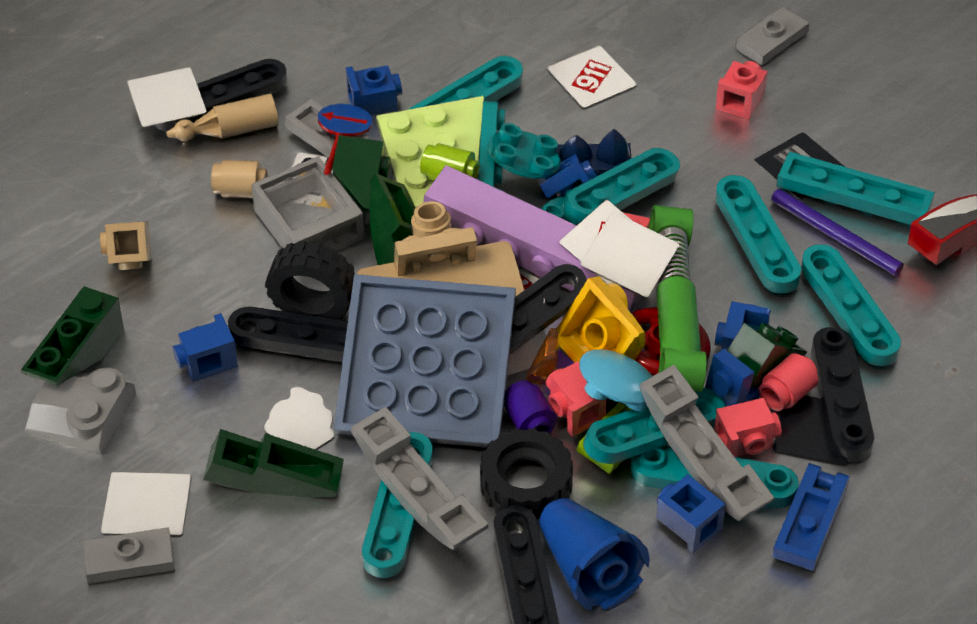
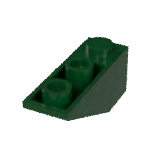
[21,286,124,386]

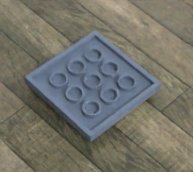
[334,274,516,448]

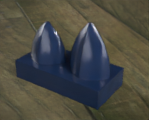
[556,129,632,181]

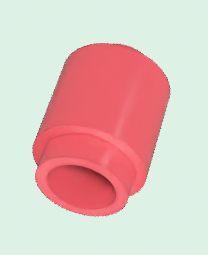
[758,354,819,411]

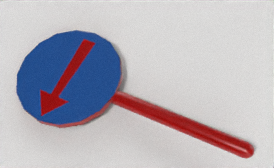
[318,104,372,175]

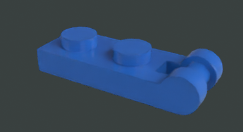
[772,463,850,571]

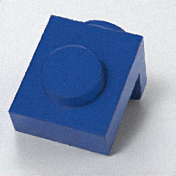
[714,301,771,350]
[705,349,760,406]

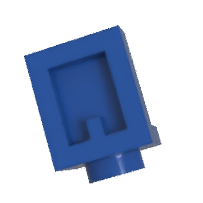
[538,154,598,198]

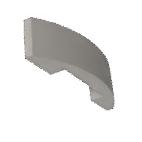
[639,365,774,521]
[351,406,489,550]

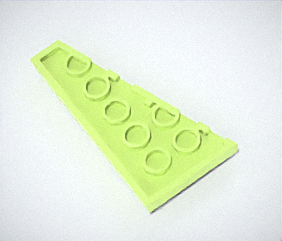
[377,96,484,207]

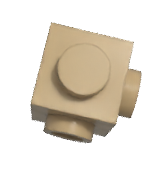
[100,221,152,270]

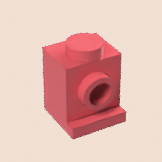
[716,61,768,120]
[546,361,606,437]
[714,398,782,458]

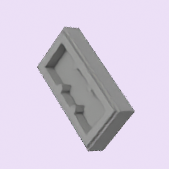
[735,6,810,66]
[83,527,175,584]

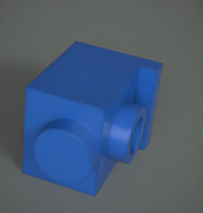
[345,65,402,115]
[172,313,238,382]
[656,474,725,553]

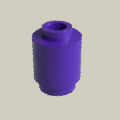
[504,380,557,433]

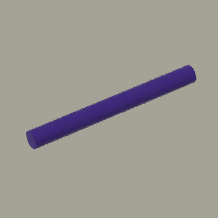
[771,189,904,277]

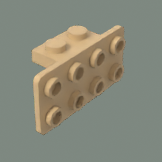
[357,227,524,296]

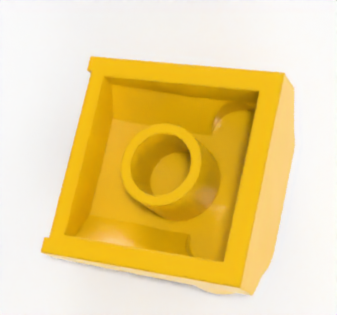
[551,276,645,363]

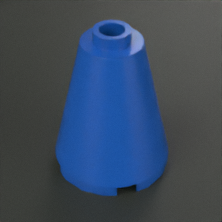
[539,498,650,611]

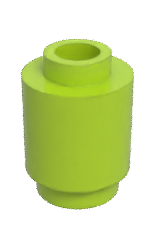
[420,143,480,181]

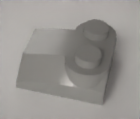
[25,368,136,455]

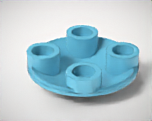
[579,349,653,411]

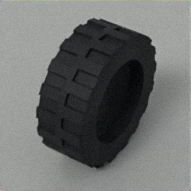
[265,241,355,320]
[480,428,573,520]

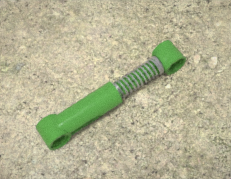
[650,205,706,393]

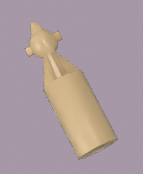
[166,94,279,142]

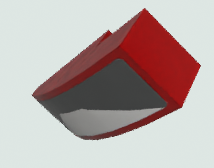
[907,194,977,265]

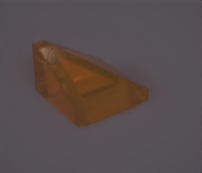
[526,328,559,385]

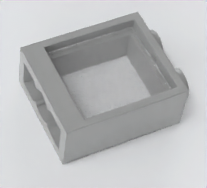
[251,156,365,252]

